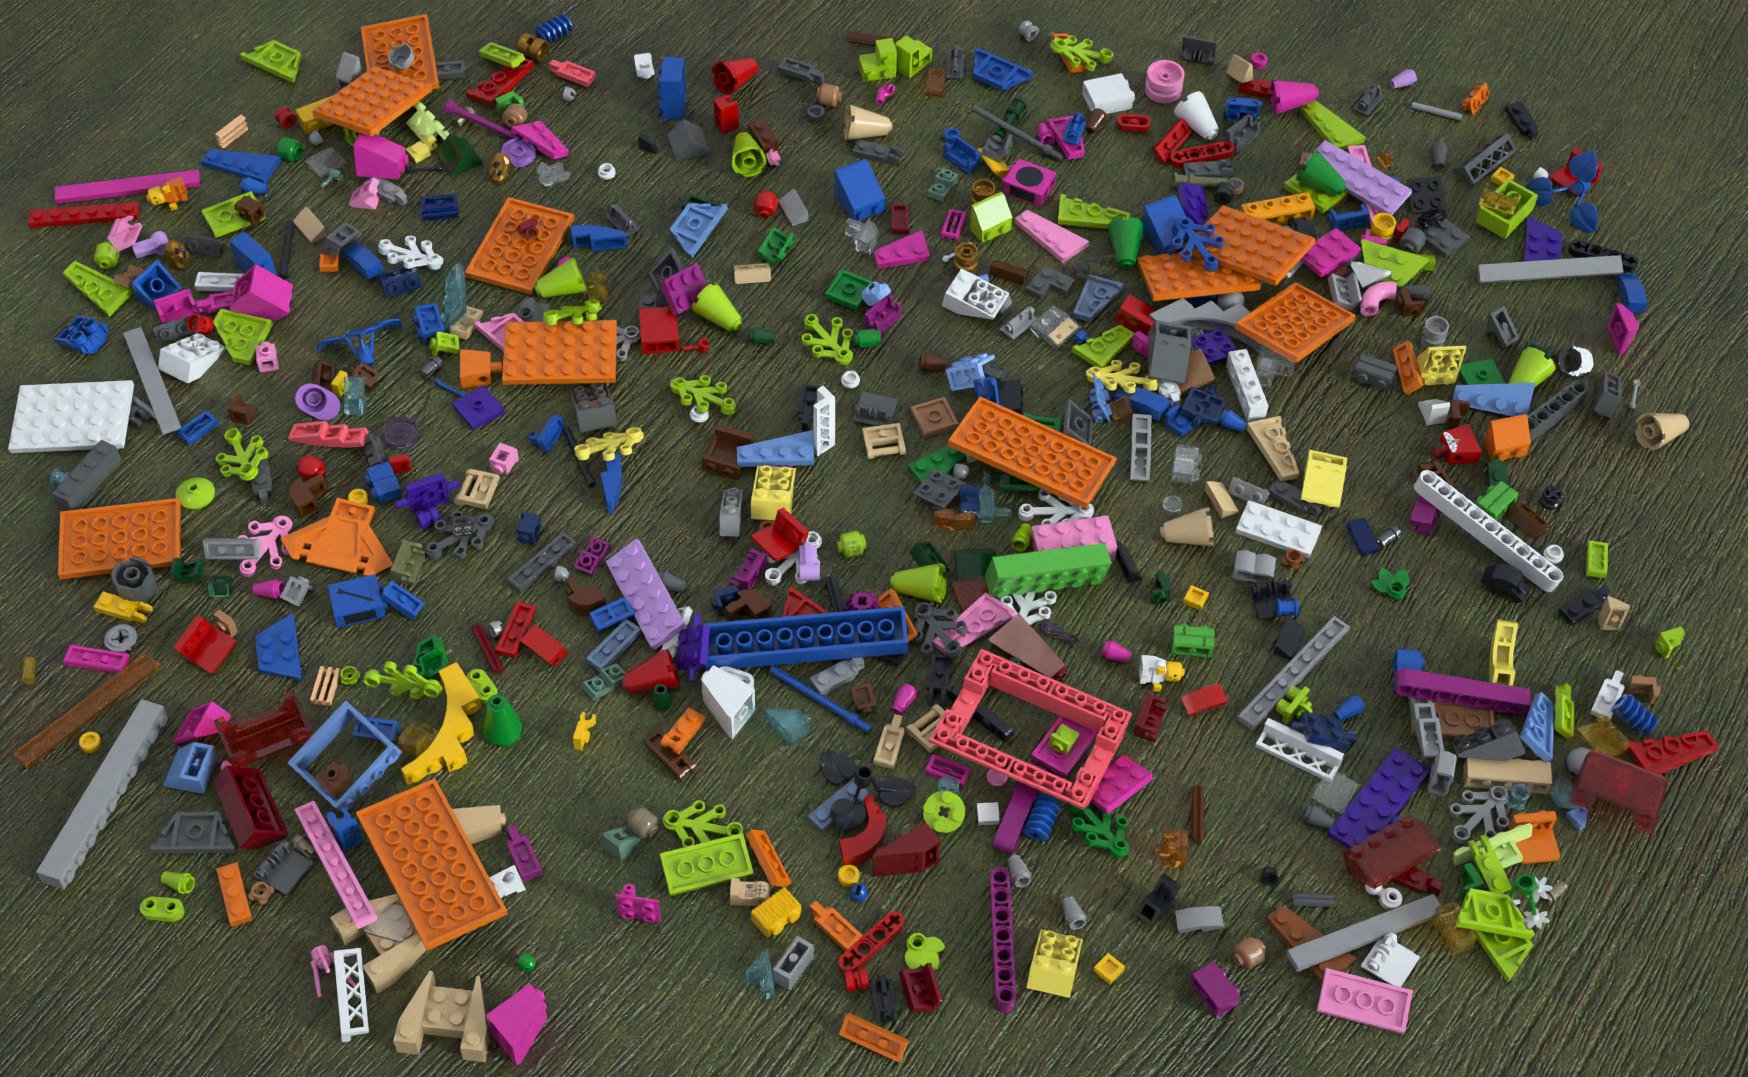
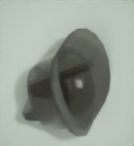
[1552,345,1593,377]

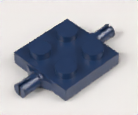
[1180,385,1227,429]
[1289,712,1357,751]

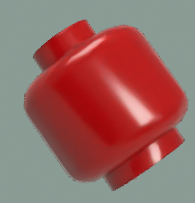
[754,190,778,218]
[296,455,326,481]

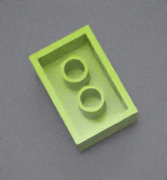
[1475,178,1538,239]

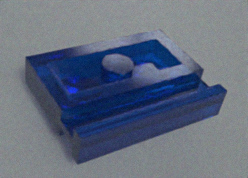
[421,194,459,221]

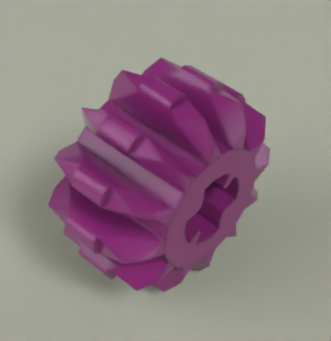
[845,589,879,611]

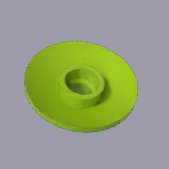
[175,477,215,510]

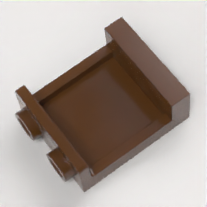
[702,424,754,479]

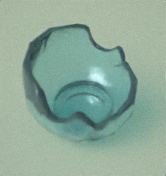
[1550,777,1581,809]

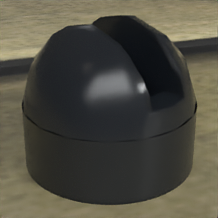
[1261,866,1278,886]

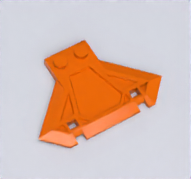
[280,498,393,576]

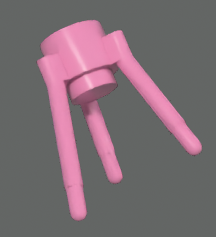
[311,945,356,998]

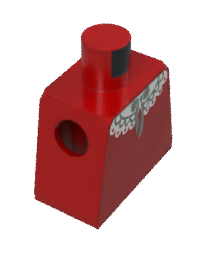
[1432,424,1482,464]

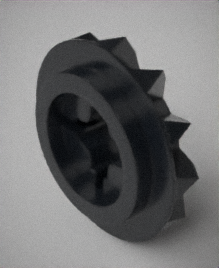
[1417,209,1446,227]

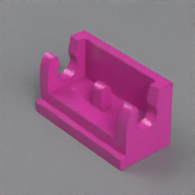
[153,289,199,324]

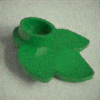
[1371,568,1410,599]

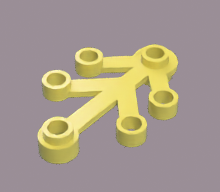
[1086,360,1158,393]
[574,427,644,461]

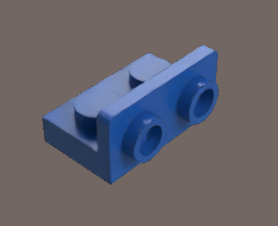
[412,303,445,345]

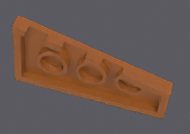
[1266,905,1356,984]

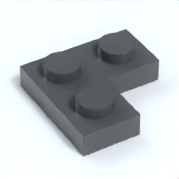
[1025,265,1075,300]

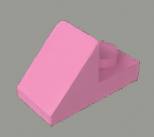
[348,177,380,209]

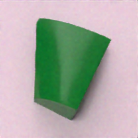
[409,634,449,681]

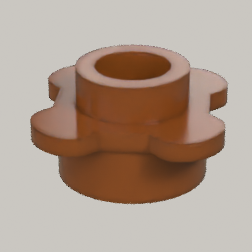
[1281,549,1304,569]

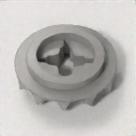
[104,624,138,653]

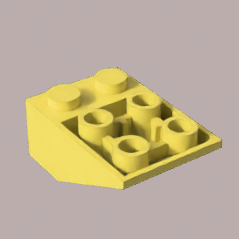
[1417,346,1466,386]
[1301,450,1347,508]
[751,465,796,520]
[1027,929,1083,998]

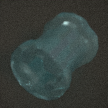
[1507,784,1531,810]

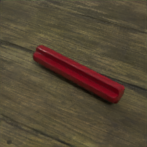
[472,624,503,674]

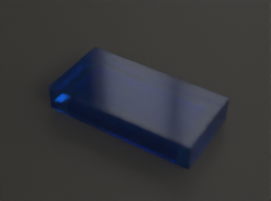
[1346,518,1380,556]

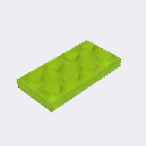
[660,833,754,896]

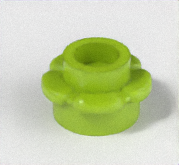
[340,666,360,685]

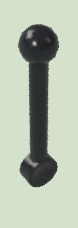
[406,165,443,174]

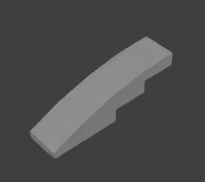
[1130,414,1152,482]
[1408,697,1444,758]

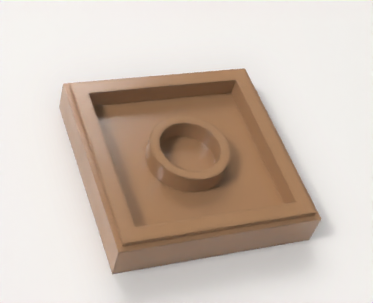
[1177,348,1216,396]
[910,397,959,438]

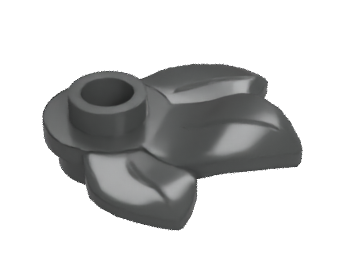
[516,297,550,322]

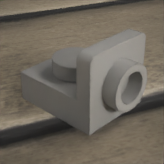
[280,576,315,607]

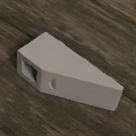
[720,488,743,537]

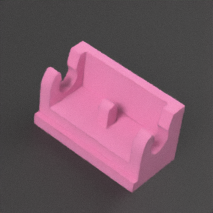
[107,216,142,252]

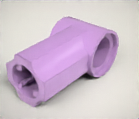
[132,231,169,258]
[799,543,820,581]

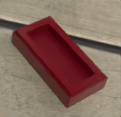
[890,204,909,234]

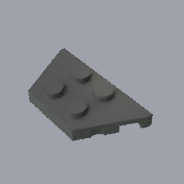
[150,812,235,854]

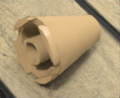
[844,105,892,140]
[1635,413,1689,450]
[1160,507,1214,546]

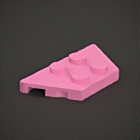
[474,313,524,352]

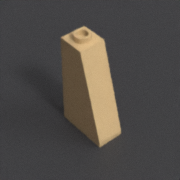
[452,805,506,844]

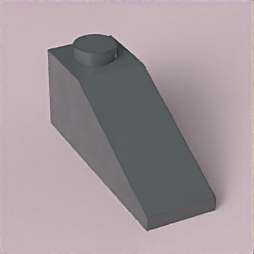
[1593,371,1622,418]

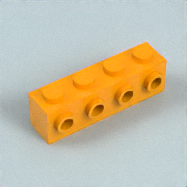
[1240,192,1315,226]

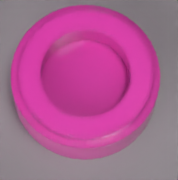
[1250,53,1268,69]

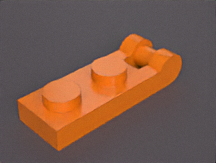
[660,707,706,755]

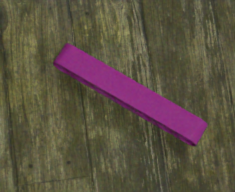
[1394,669,1532,715]
[989,867,1016,1013]

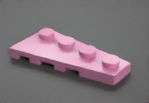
[1014,210,1089,263]
[933,592,1016,655]

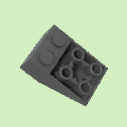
[1148,320,1191,385]
[569,383,617,432]
[1451,719,1526,761]

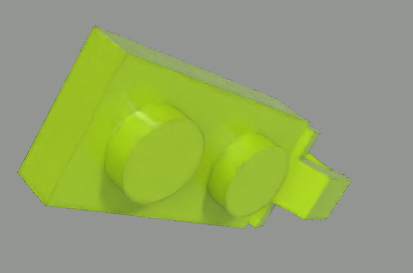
[1554,683,1574,739]

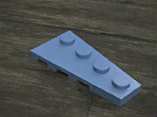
[1452,383,1535,416]
[737,430,814,467]
[1520,692,1554,763]

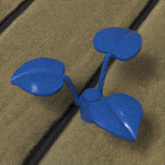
[1525,150,1598,232]
[316,319,402,365]

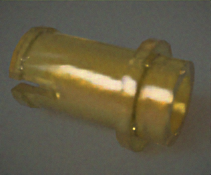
[20,657,38,684]

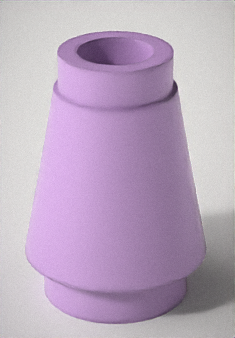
[1390,69,1417,89]

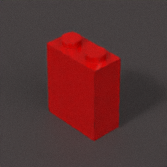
[639,306,680,354]

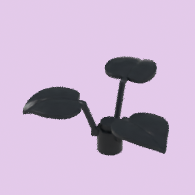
[822,749,916,830]

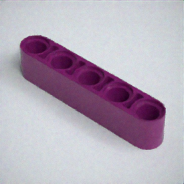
[992,762,1047,855]

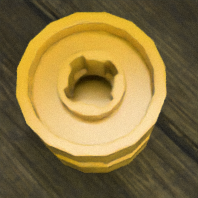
[1369,213,1396,246]

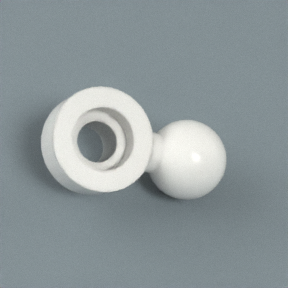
[1365,878,1402,911]

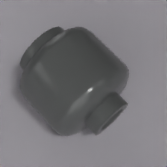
[1399,228,1426,254]

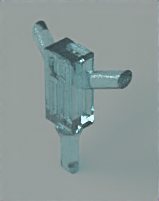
[962,472,1011,523]

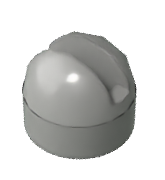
[562,87,576,101]
[308,130,324,145]
[953,464,969,480]
[554,565,569,582]
[487,621,505,638]

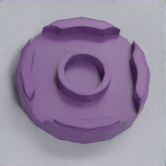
[501,138,536,167]

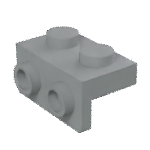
[1328,272,1362,311]

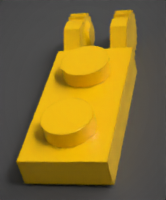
[93,592,153,623]

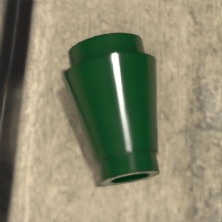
[748,326,775,345]
[652,684,672,711]

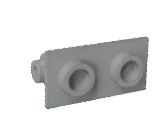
[1000,306,1038,340]
[1228,477,1270,505]

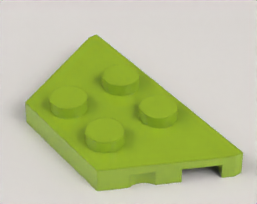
[240,40,302,83]
[1361,239,1429,288]
[1456,888,1535,940]
[1470,929,1533,982]

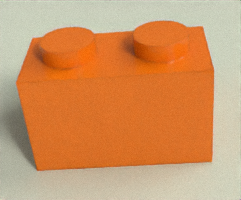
[1483,414,1531,461]

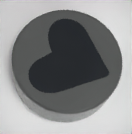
[808,105,825,122]

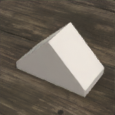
[1351,262,1391,288]
[1418,399,1450,426]

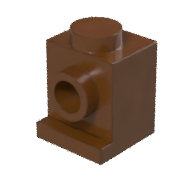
[234,195,265,227]
[314,761,353,797]

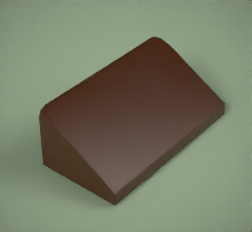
[989,260,1030,285]
[311,360,335,393]
[1506,502,1550,539]

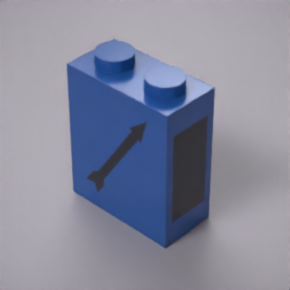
[328,574,387,628]

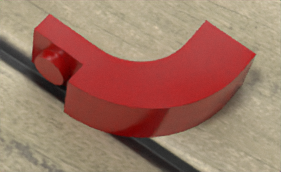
[839,796,886,866]

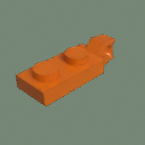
[809,901,863,951]

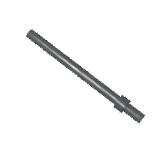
[972,105,1064,162]

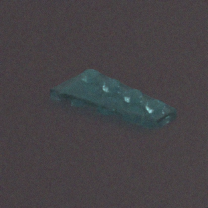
[441,263,467,333]

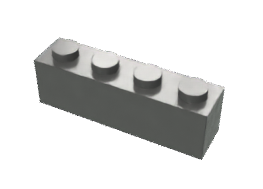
[52,440,122,511]

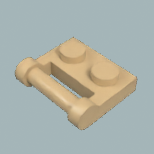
[862,423,906,459]
[454,469,500,509]
[905,704,946,753]

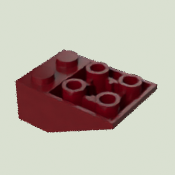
[872,822,941,877]

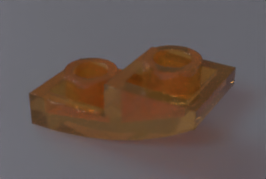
[933,509,975,531]

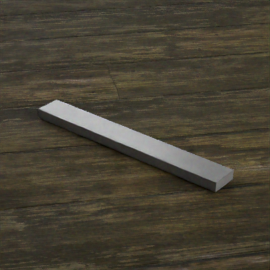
[1477,255,1623,284]
[123,327,181,434]
[1237,616,1350,731]
[1286,894,1445,972]

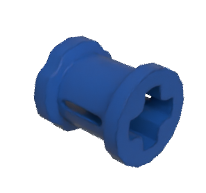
[1276,598,1299,617]

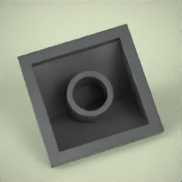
[667,119,710,161]
[649,248,684,290]
[1063,399,1094,446]

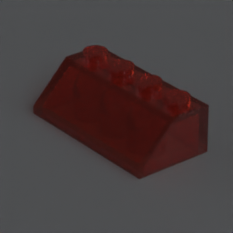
[1343,814,1441,890]

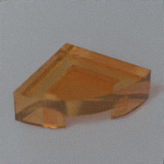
[1378,152,1395,169]

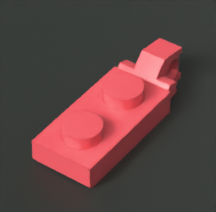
[549,59,596,87]

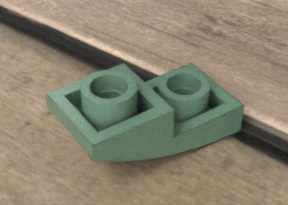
[927,168,958,202]
[581,663,625,701]

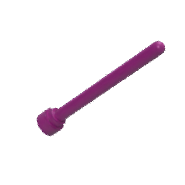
[444,99,522,140]

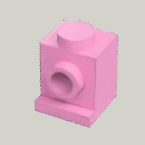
[256,342,279,373]
[489,443,519,475]

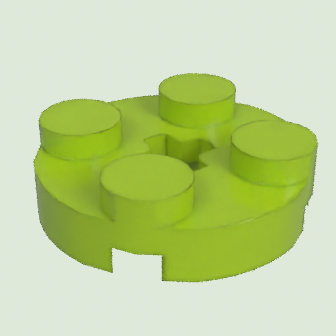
[923,791,965,833]

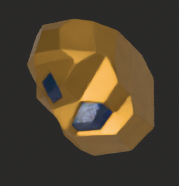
[489,153,511,184]
[165,240,191,271]

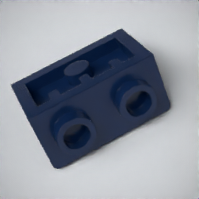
[378,267,421,298]

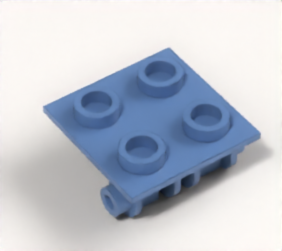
[1089,373,1112,423]

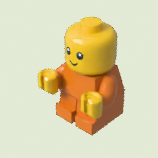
[146,176,188,210]

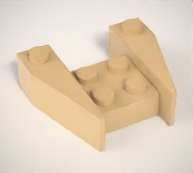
[330,894,426,994]
[393,971,490,1062]

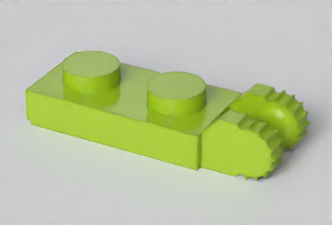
[1468,835,1512,894]

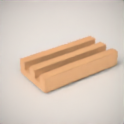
[215,115,248,149]
[310,666,341,706]

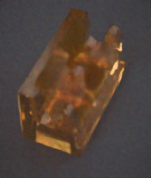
[1159,829,1188,869]

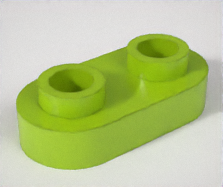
[467,669,498,705]
[140,896,185,922]

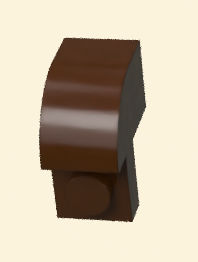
[290,474,328,519]
[565,576,606,616]
[725,590,772,622]

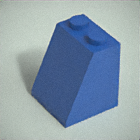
[834,159,886,222]
[1142,195,1189,255]

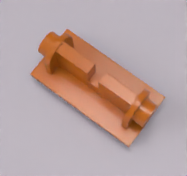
[1461,82,1489,116]

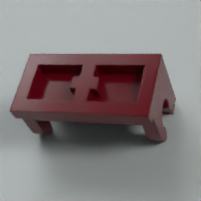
[1133,692,1167,742]

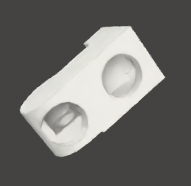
[489,865,526,898]

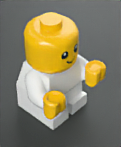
[1138,655,1185,692]

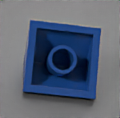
[131,260,182,311]

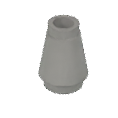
[1008,855,1032,888]
[1062,897,1087,930]

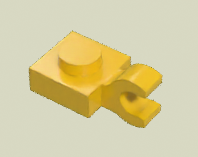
[573,712,596,750]

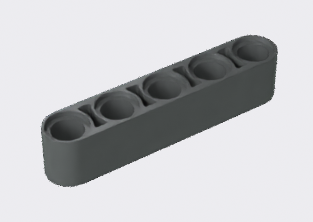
[1527,380,1588,441]

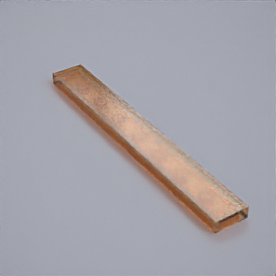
[12,652,160,769]

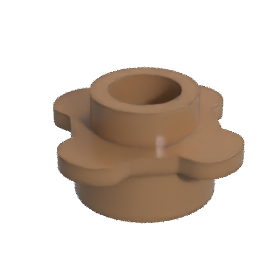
[248,881,275,905]

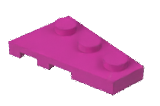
[1046,115,1085,159]
[510,121,569,159]
[873,230,930,269]

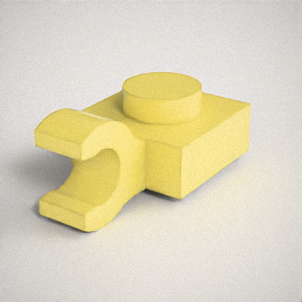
[406,135,438,164]

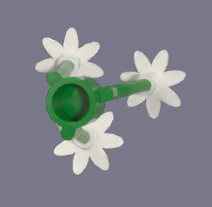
[1502,874,1552,929]

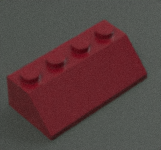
[213,766,288,849]

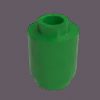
[854,328,881,348]

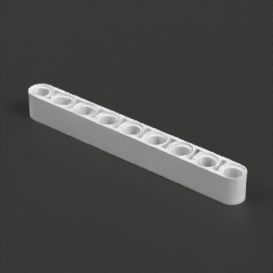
[1414,470,1563,592]

